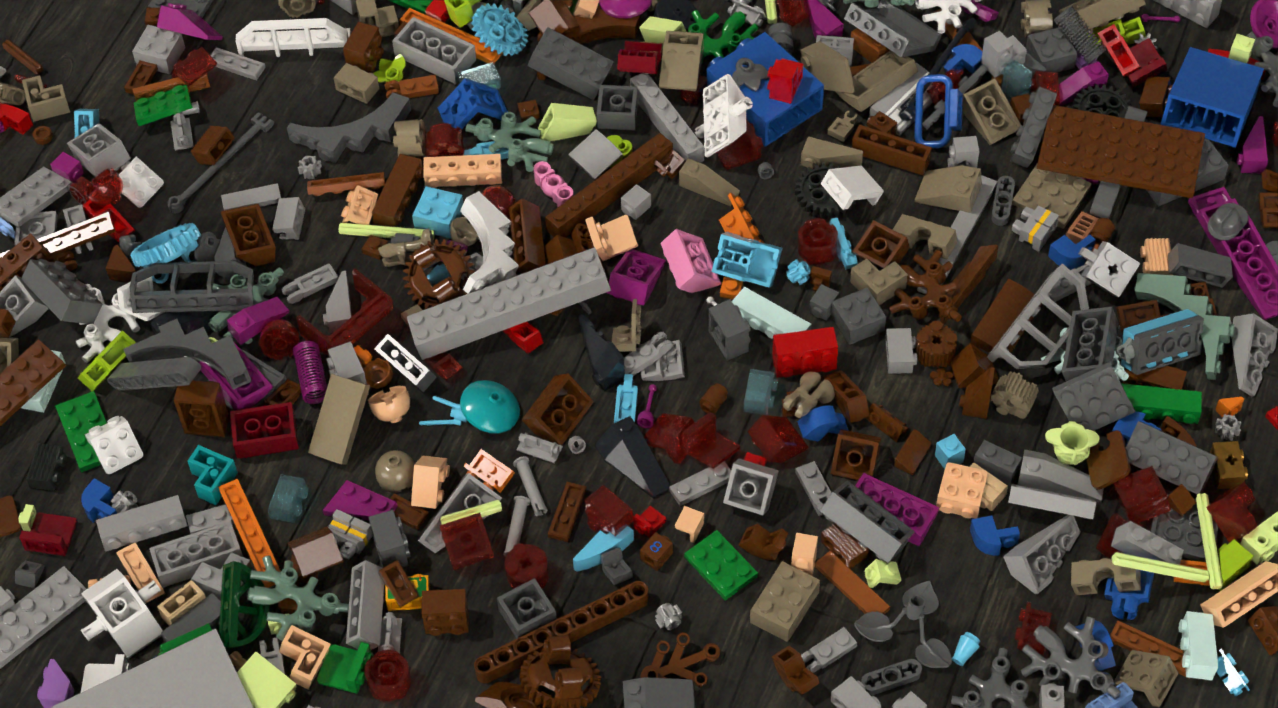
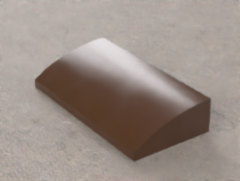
[970,278,1042,361]

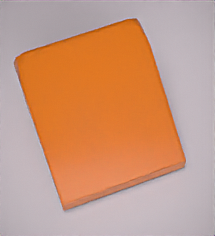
[1215,397,1244,418]

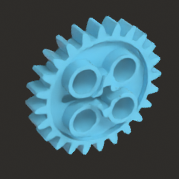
[471,3,528,56]

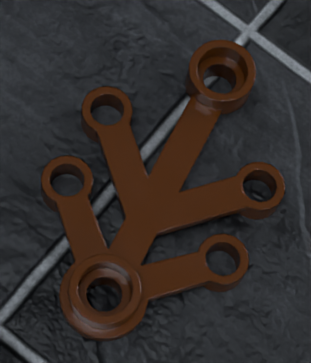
[640,632,720,687]

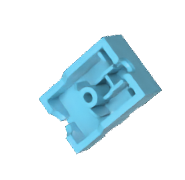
[711,232,783,288]

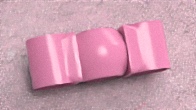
[534,161,574,207]

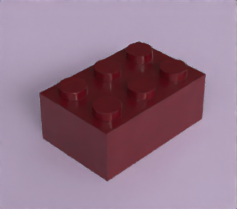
[230,402,299,459]

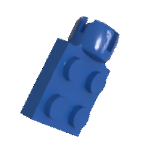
[1104,570,1154,620]

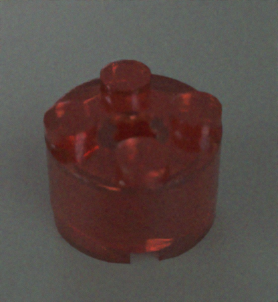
[424,123,464,157]
[797,218,838,264]
[505,543,549,589]
[365,650,411,701]

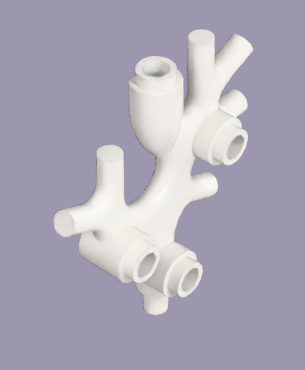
[915,0,981,34]
[76,284,140,363]

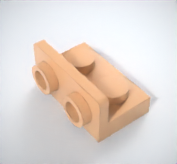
[341,185,378,225]

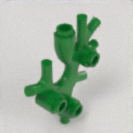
[688,10,759,64]

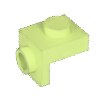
[865,559,902,588]

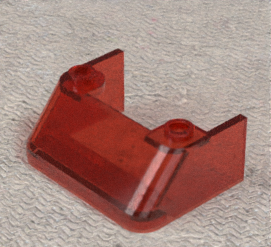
[297,269,393,354]

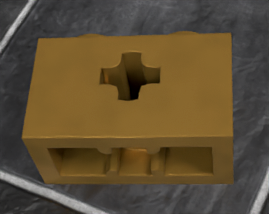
[1210,441,1248,489]

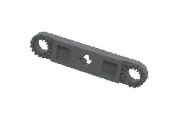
[922,65,988,130]

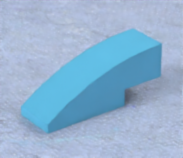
[573,521,634,572]

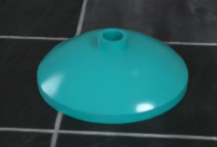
[460,380,520,433]

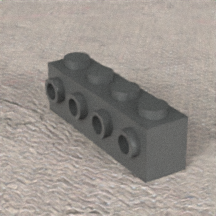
[1010,87,1057,168]

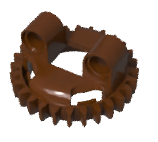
[403,239,476,309]
[520,635,601,708]

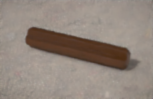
[2,39,44,75]

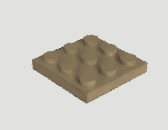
[1012,163,1092,229]

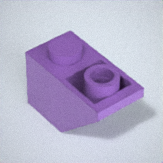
[37,659,74,708]

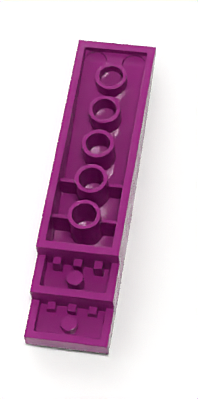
[1188,187,1278,320]

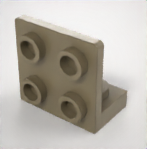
[612,299,641,351]
[1114,650,1178,707]

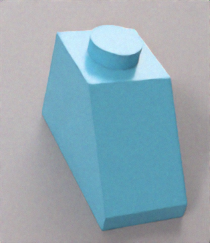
[74,109,99,138]

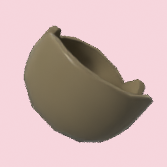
[450,217,479,246]

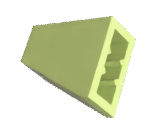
[639,16,687,45]
[538,103,597,141]

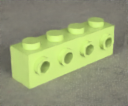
[1240,512,1278,565]

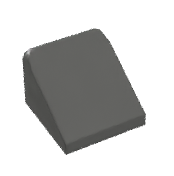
[15,560,44,588]

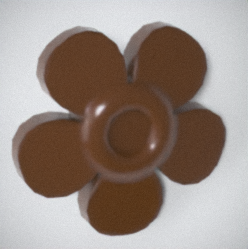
[930,368,953,386]

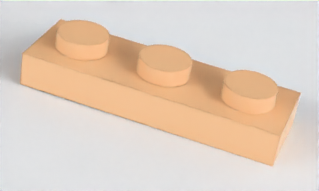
[116,542,164,603]

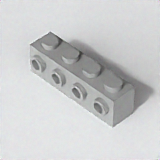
[96,495,187,552]
[346,560,385,650]

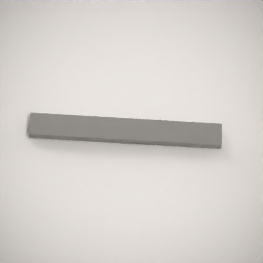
[917,175,998,294]

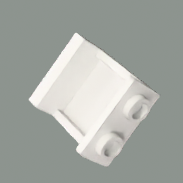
[821,166,884,210]

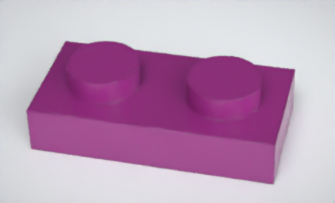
[960,0,999,22]

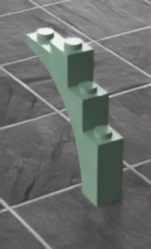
[1135,273,1235,380]

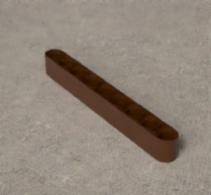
[474,581,649,684]

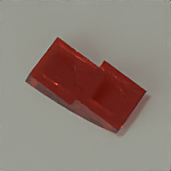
[423,352,462,381]

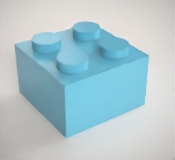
[412,186,463,239]

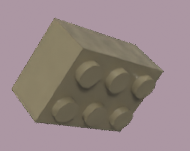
[750,561,820,642]

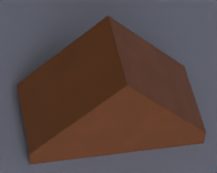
[106,244,136,282]

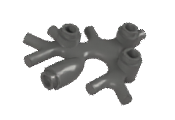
[1246,32,1278,107]
[1021,616,1121,699]
[951,648,1029,708]

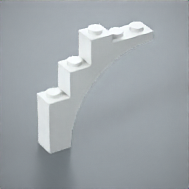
[460,191,519,294]

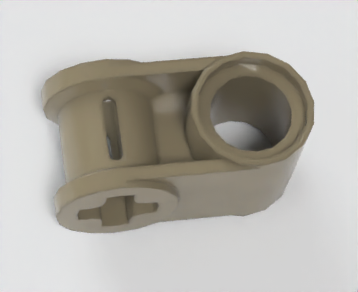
[0,82,26,105]

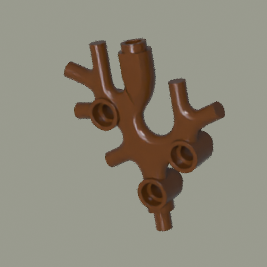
[889,250,962,322]

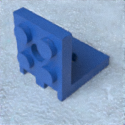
[438,78,508,137]

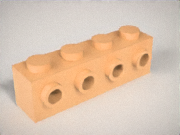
[424,154,502,188]
[1200,561,1278,628]

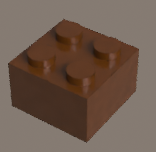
[343,22,384,73]
[422,589,469,636]

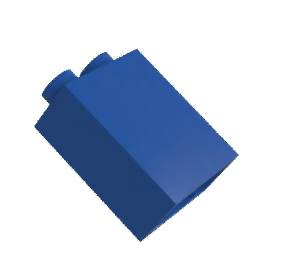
[706,32,824,147]
[1161,47,1264,148]

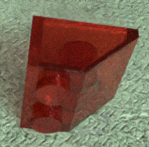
[747,415,809,463]

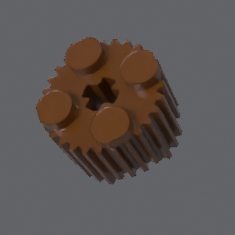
[915,321,957,368]

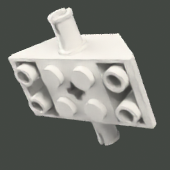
[695,74,753,157]
[81,569,163,659]

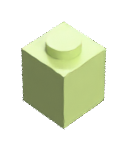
[1229,34,1255,63]

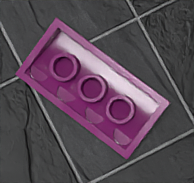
[197,343,273,410]
[855,473,939,546]

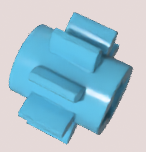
[786,259,811,285]

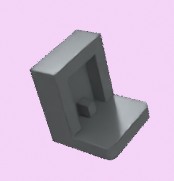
[601,548,633,585]

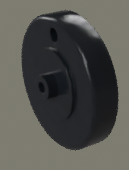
[654,0,696,32]

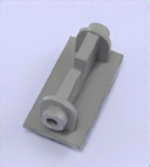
[727,0,767,26]
[171,112,194,151]
[517,433,563,464]
[377,612,402,658]

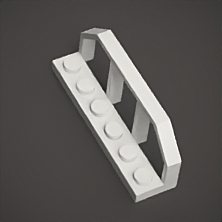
[236,18,351,57]

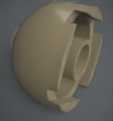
[375,450,415,493]

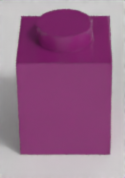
[50,152,84,185]

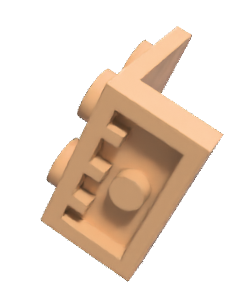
[585,215,638,261]

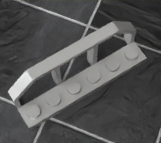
[987,264,1089,369]

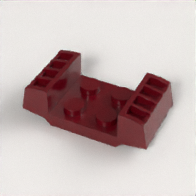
[617,40,663,74]

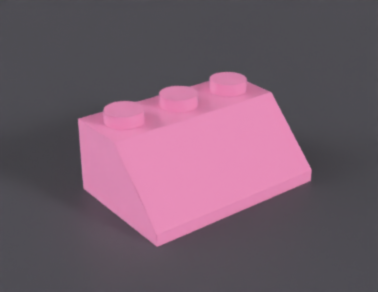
[661,229,721,293]

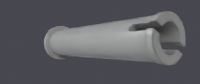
[513,456,548,516]
[504,496,530,558]

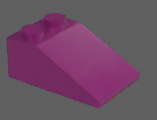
[157,3,223,40]
[607,249,666,306]

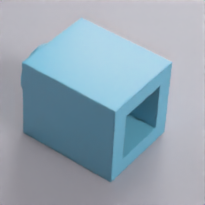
[935,434,966,469]

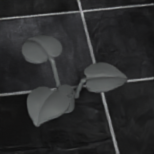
[854,581,952,668]

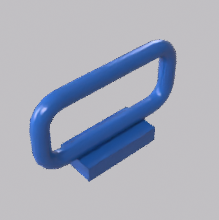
[914,74,963,148]

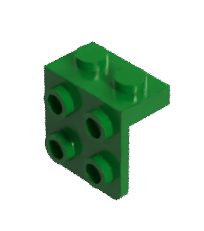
[317,642,373,694]

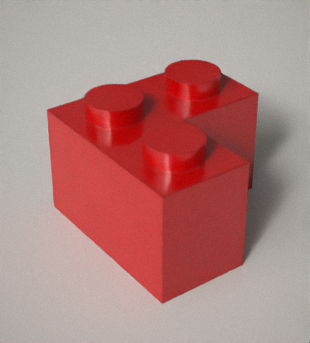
[767,58,804,104]

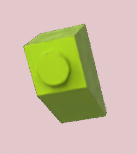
[1218,539,1254,591]

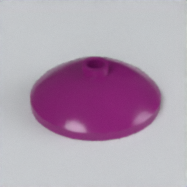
[599,0,653,19]
[1250,0,1278,50]

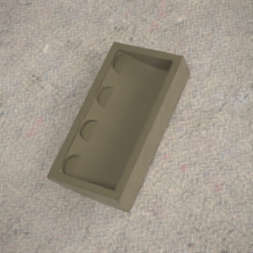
[835,50,918,112]
[308,374,370,465]

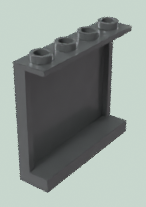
[844,0,942,57]

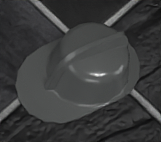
[1208,203,1248,240]

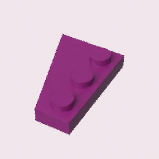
[323,480,398,520]

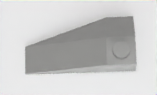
[1231,313,1278,396]
[418,473,502,553]

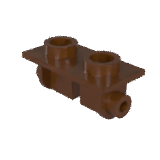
[866,403,908,442]

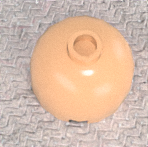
[368,386,410,423]

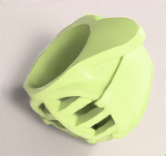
[1045,421,1100,465]

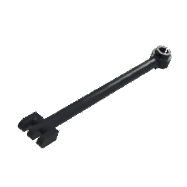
[898,18,976,122]

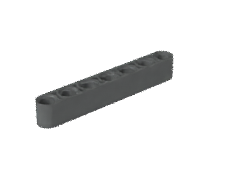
[1090,106,1148,219]
[107,357,201,390]

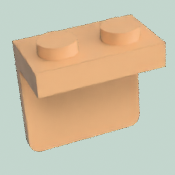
[936,463,987,519]

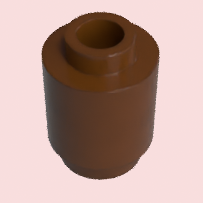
[1090,218,1115,246]
[699,383,728,414]

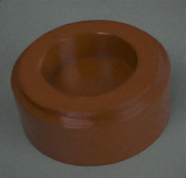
[32,126,53,145]

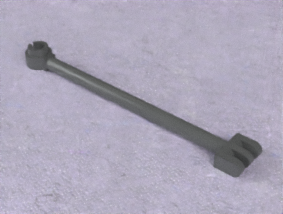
[168,112,274,213]

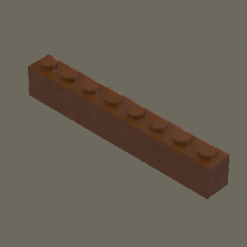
[545,133,673,238]

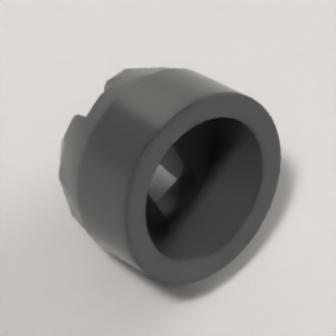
[758,162,774,179]

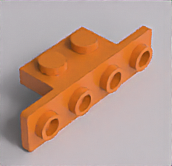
[719,193,764,243]

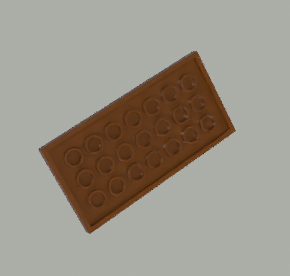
[1037,105,1205,198]

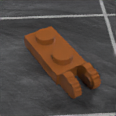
[384,75,439,99]

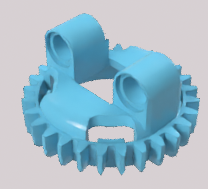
[130,223,201,283]

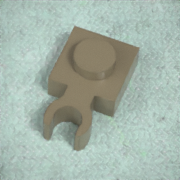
[828,110,857,142]

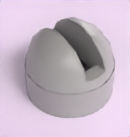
[568,436,586,454]

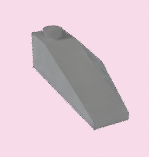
[1018,450,1104,503]
[1003,515,1080,594]

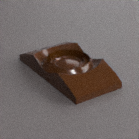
[475,682,550,708]

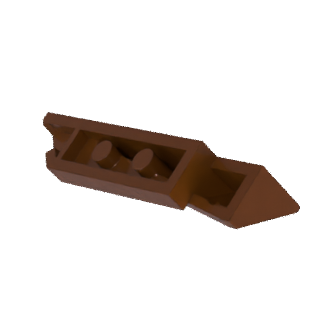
[936,245,998,324]

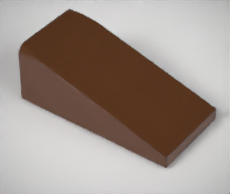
[264,379,302,406]
[378,560,419,608]

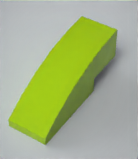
[1086,17,1146,48]
[78,330,136,391]

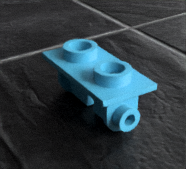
[1216,649,1250,696]

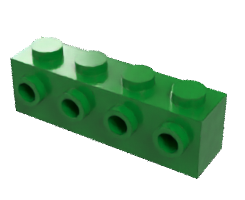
[1122,384,1202,424]

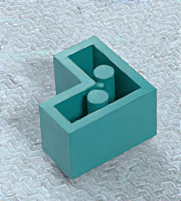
[188,445,238,505]

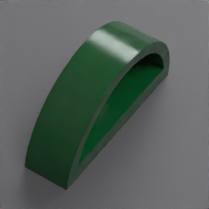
[219,561,269,650]

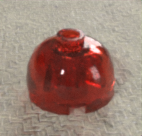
[84,168,124,206]
[481,185,516,220]
[259,319,300,360]

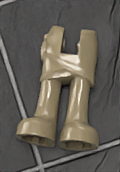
[378,228,435,267]
[783,372,835,418]

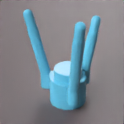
[419,396,467,426]

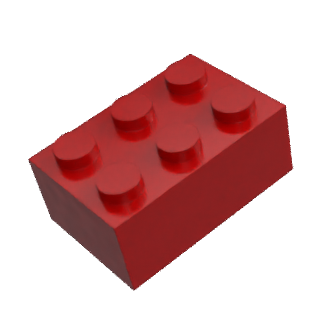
[772,327,838,378]

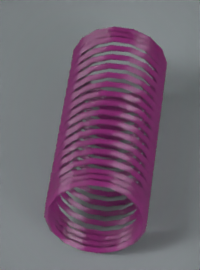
[293,341,327,404]

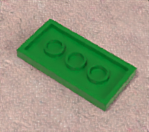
[55,391,107,472]

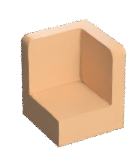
[573,0,599,19]
[675,506,704,543]

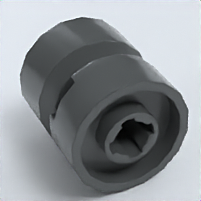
[768,23,794,55]

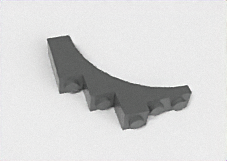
[287,93,411,163]
[123,319,252,390]

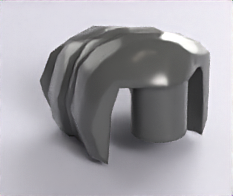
[119,235,141,259]

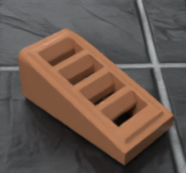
[1066,212,1099,244]

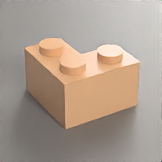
[411,456,450,509]
[279,625,331,690]

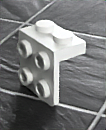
[107,156,164,208]
[117,276,165,321]
[85,416,143,474]
[81,654,131,693]

